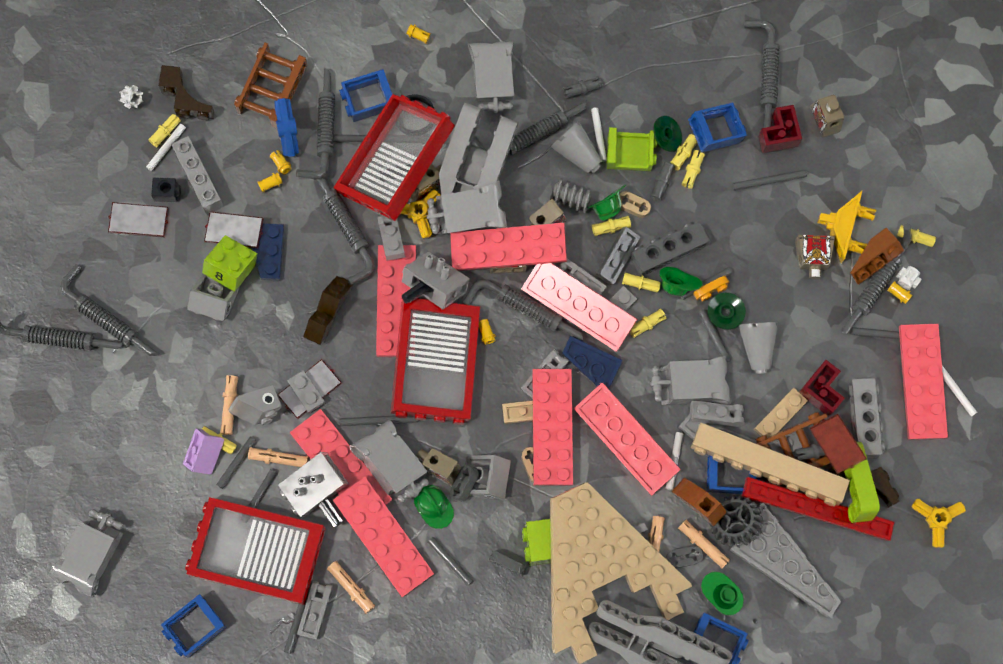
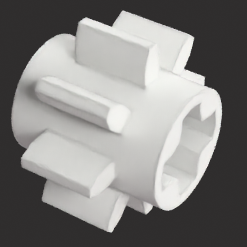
[119,85,143,109]
[896,266,922,290]

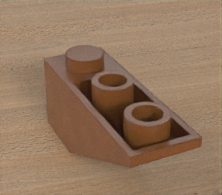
[850,228,904,285]
[671,477,727,526]

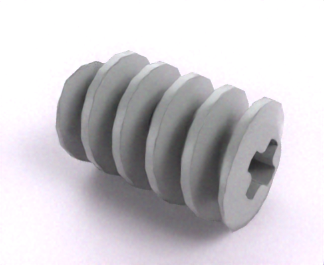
[550,179,591,213]

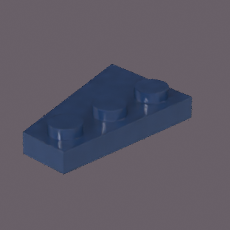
[252,223,284,281]
[562,336,623,389]

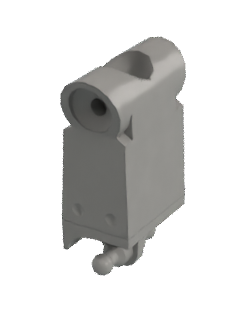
[468,41,514,113]
[426,180,508,234]
[650,356,731,405]
[349,420,429,502]
[48,509,124,598]

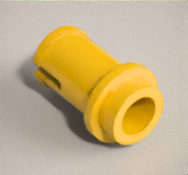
[406,24,431,44]
[270,150,292,175]
[258,173,283,192]
[887,281,913,304]
[478,319,496,345]

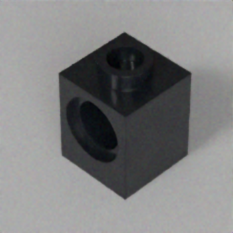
[151,178,181,202]

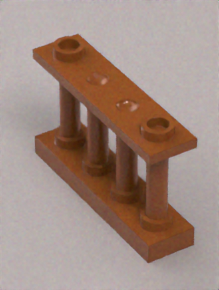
[234,42,307,128]
[755,412,831,486]

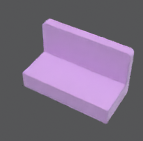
[183,428,224,474]

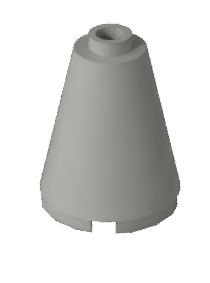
[551,121,602,173]
[739,322,778,374]

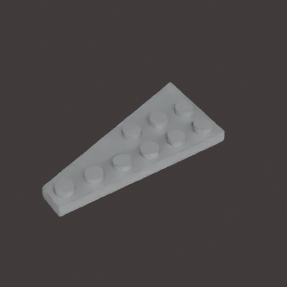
[730,503,841,618]

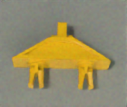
[817,190,876,264]

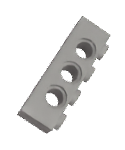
[171,136,223,215]
[848,378,885,458]

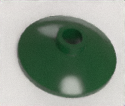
[653,116,682,152]
[707,292,746,330]

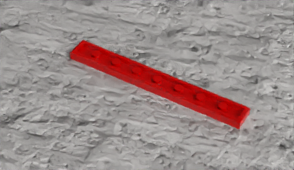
[742,477,894,541]

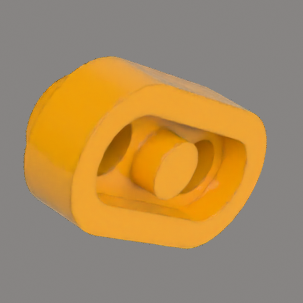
[693,275,730,302]

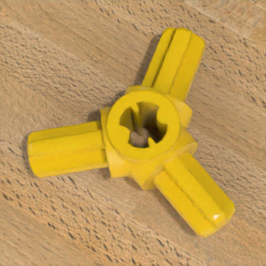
[400,189,440,239]
[911,499,966,548]

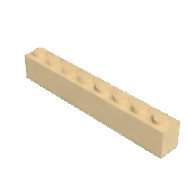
[690,423,850,506]

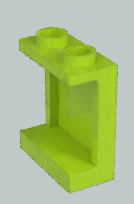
[606,127,657,171]

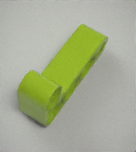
[844,442,880,523]

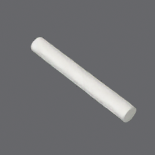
[591,108,607,162]
[146,124,186,171]
[942,366,977,416]
[665,432,683,490]

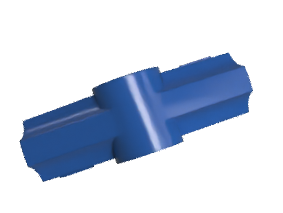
[274,98,299,157]

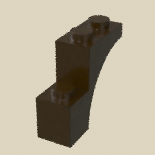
[158,65,214,120]
[303,276,353,345]
[827,467,900,508]

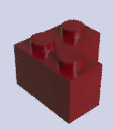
[758,105,802,153]
[799,360,845,417]

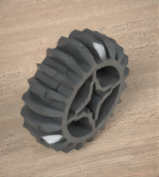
[709,495,763,548]

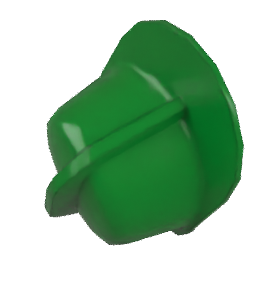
[587,184,626,221]
[659,267,702,296]
[414,485,454,529]
[701,572,744,615]

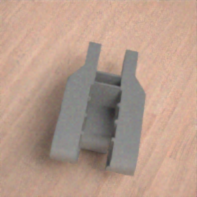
[430,103,519,232]
[587,600,732,664]

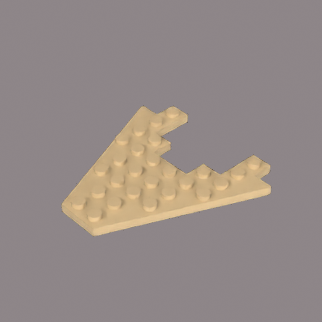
[550,482,692,664]

